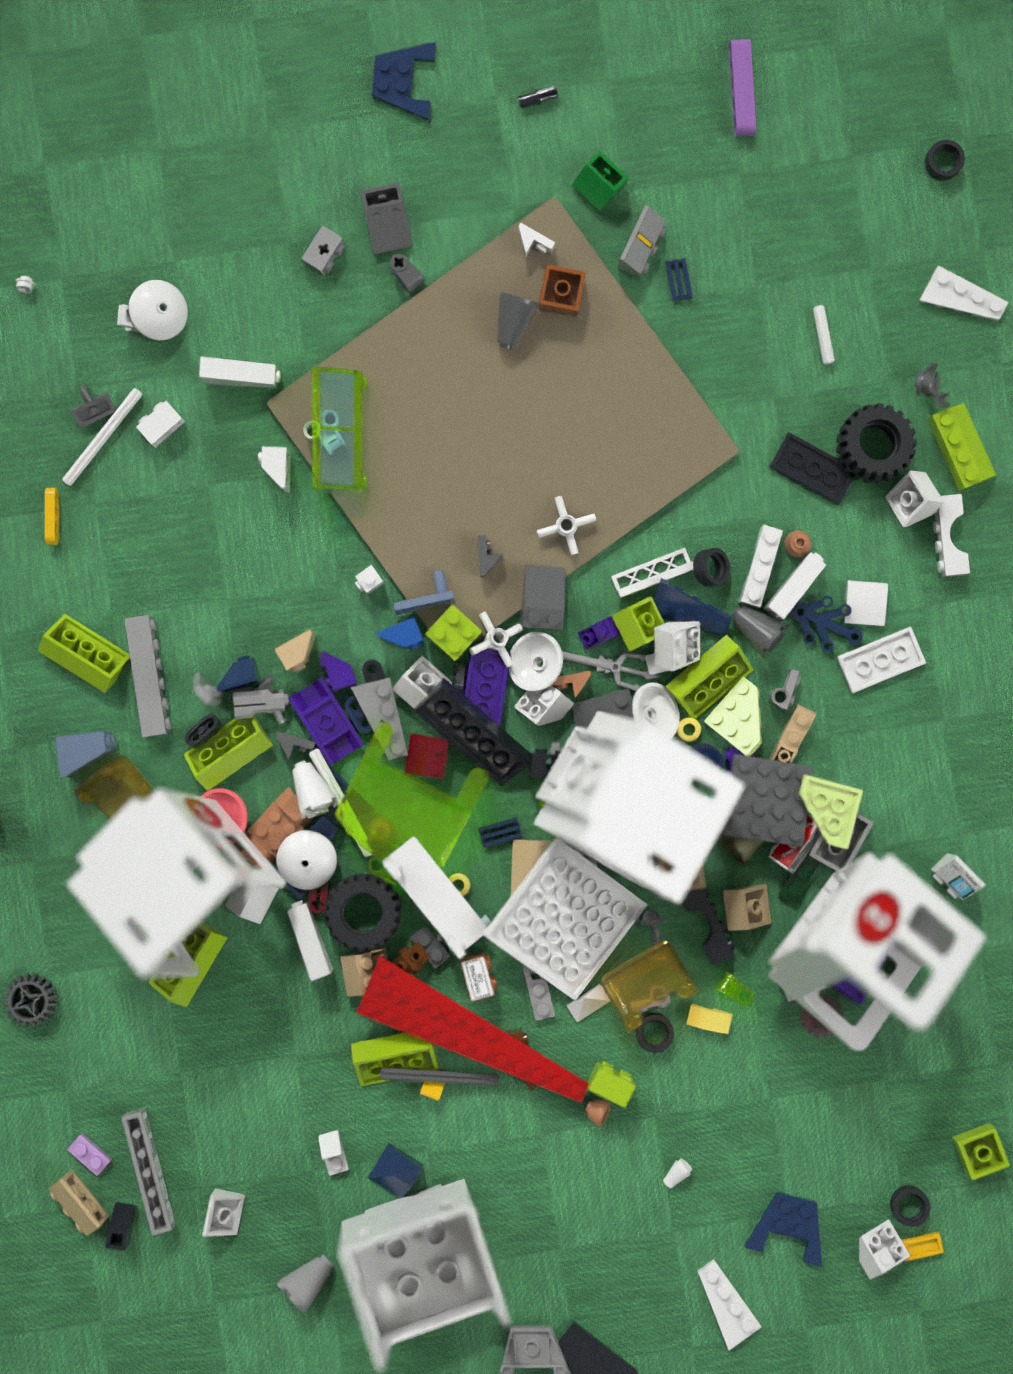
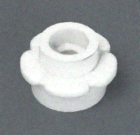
[15,276,35,293]

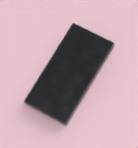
[769,432,855,505]
[558,1321,638,1374]

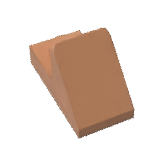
[552,671,591,698]

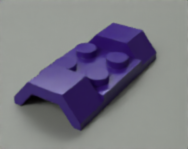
[288,677,364,766]

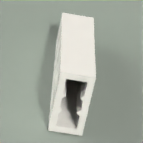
[199,357,281,388]
[763,552,826,621]
[288,900,334,981]

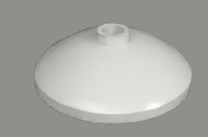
[129,280,188,340]
[508,632,563,691]
[632,683,680,738]
[276,830,337,890]

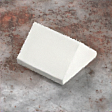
[225,884,279,924]
[203,1188,245,1237]

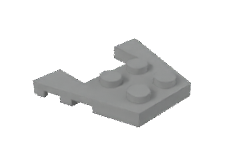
[500,1325,570,1374]

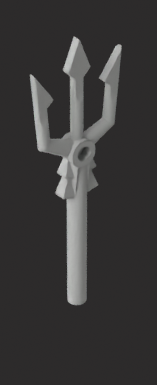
[562,651,658,691]

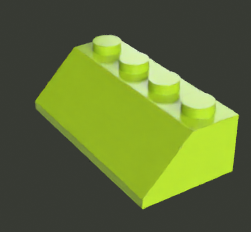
[927,403,996,491]
[38,614,130,693]
[666,635,754,719]
[184,715,273,791]
[149,920,227,1007]
[351,1033,439,1086]

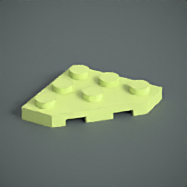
[704,677,762,757]
[799,775,863,849]

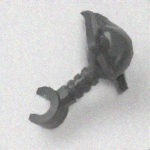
[915,363,951,408]
[636,909,668,956]

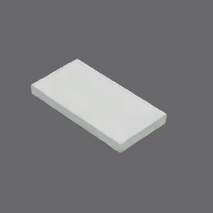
[837,627,926,693]

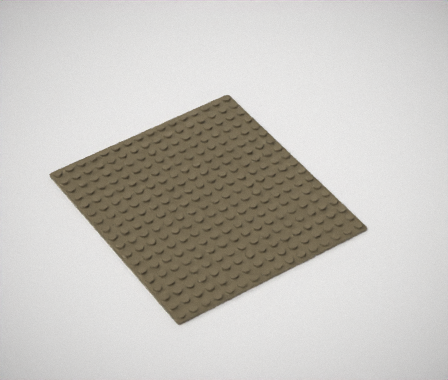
[267,197,739,658]

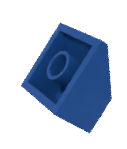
[376,618,425,651]

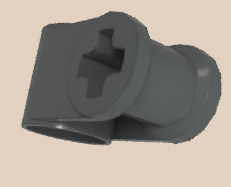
[390,254,425,293]

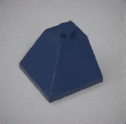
[216,655,261,692]
[368,1143,423,1198]

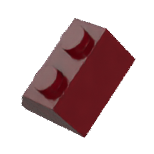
[404,733,450,779]

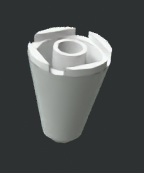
[292,761,339,819]

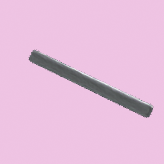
[380,1068,499,1086]

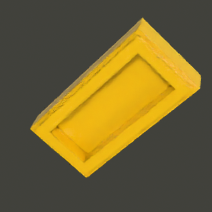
[901,1231,944,1262]

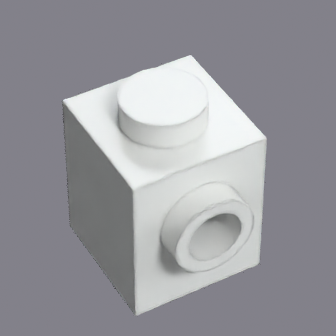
[355,565,384,594]

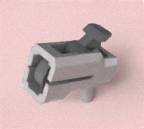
[232,676,288,724]

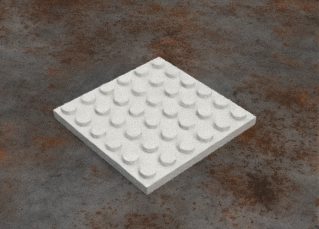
[483,837,647,1001]

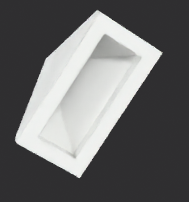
[566,984,610,1022]

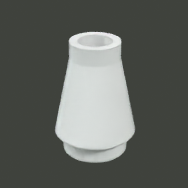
[663,1158,692,1189]

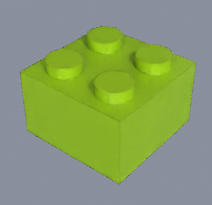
[612,596,665,651]
[426,604,482,662]
[587,1060,636,1108]
[952,1123,1010,1180]

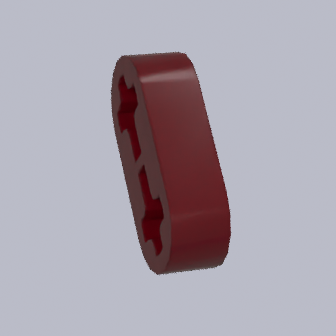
[309,881,329,913]

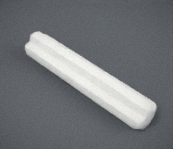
[813,305,834,364]

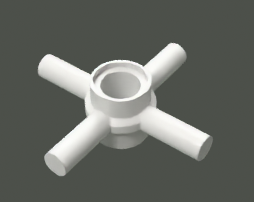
[537,496,596,555]
[469,611,523,667]

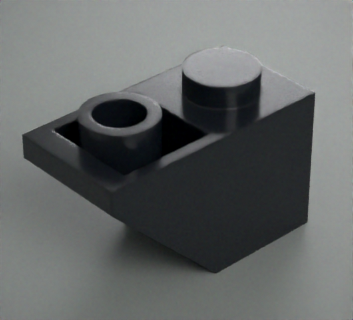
[105,1202,136,1251]

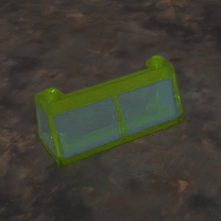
[312,367,368,493]

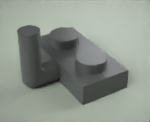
[71,384,117,428]
[410,925,451,969]

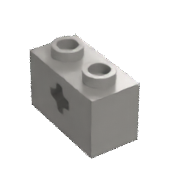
[301,225,345,276]

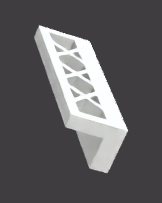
[611,548,693,599]

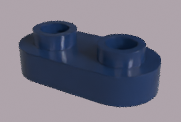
[345,696,372,733]

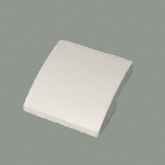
[843,580,888,626]

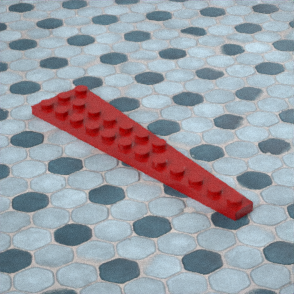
[357,956,589,1103]

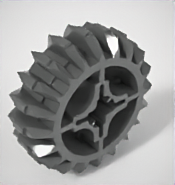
[3,973,58,1028]

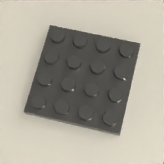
[723,754,813,847]

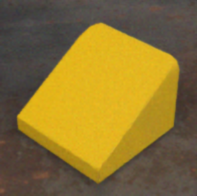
[420,1082,445,1101]

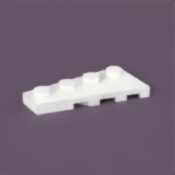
[698,1259,761,1350]

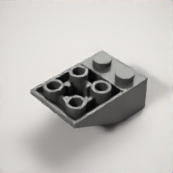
[360,183,413,255]

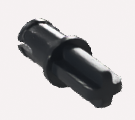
[518,86,558,109]

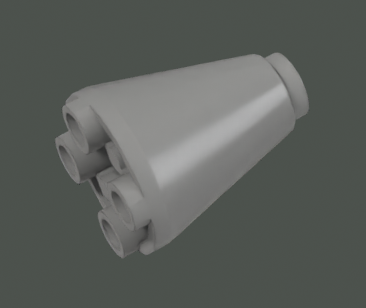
[277,1254,334,1313]

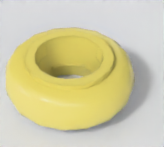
[677,717,701,742]
[448,873,471,897]

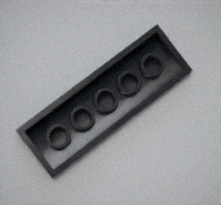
[414,678,530,786]

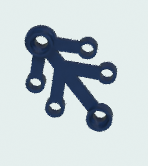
[790,595,863,652]

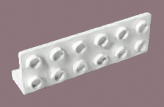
[382,837,488,959]

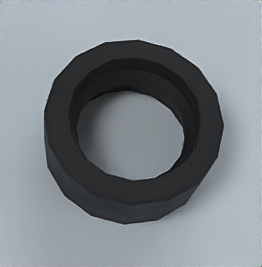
[925,139,965,181]
[693,548,731,587]
[635,1013,674,1053]
[890,1185,931,1227]

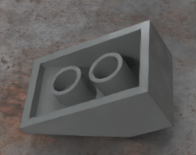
[520,565,565,630]
[571,688,635,729]

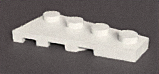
[919,266,1008,321]

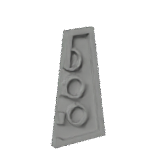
[193,671,225,706]
[350,677,408,760]

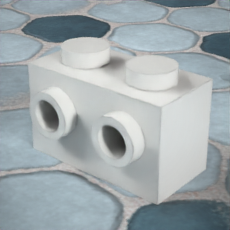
[136,401,185,448]

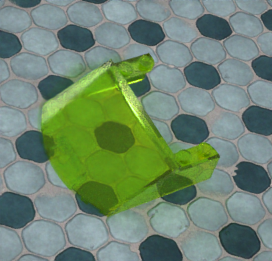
[335,719,489,868]

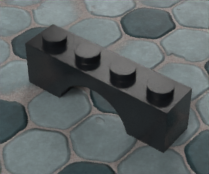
[681,887,735,966]

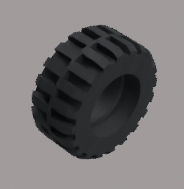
[836,403,917,484]
[324,873,402,952]

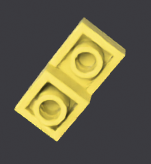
[687,1004,733,1034]

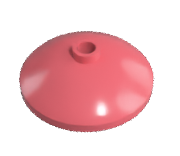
[201,788,248,849]

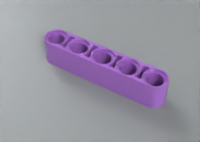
[729,39,756,137]

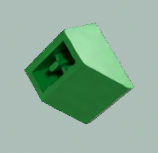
[571,150,629,212]

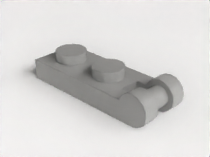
[523,965,555,1021]

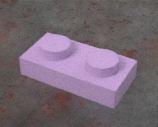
[67,1133,112,1176]

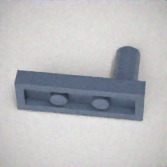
[393,570,455,615]

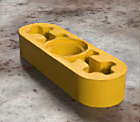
[45,488,59,545]

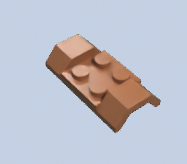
[234,787,313,869]

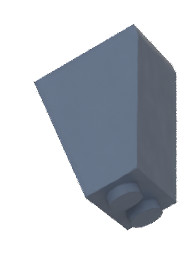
[55,731,117,778]

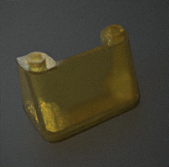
[74,756,155,821]
[601,941,699,1032]

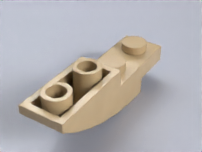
[769,704,816,763]

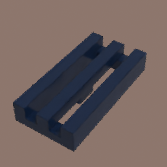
[665,258,693,302]
[478,817,522,847]

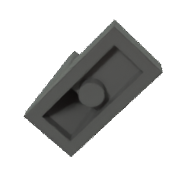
[478,535,503,577]
[276,731,316,760]

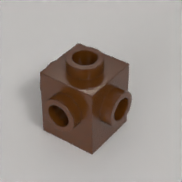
[394,942,430,975]

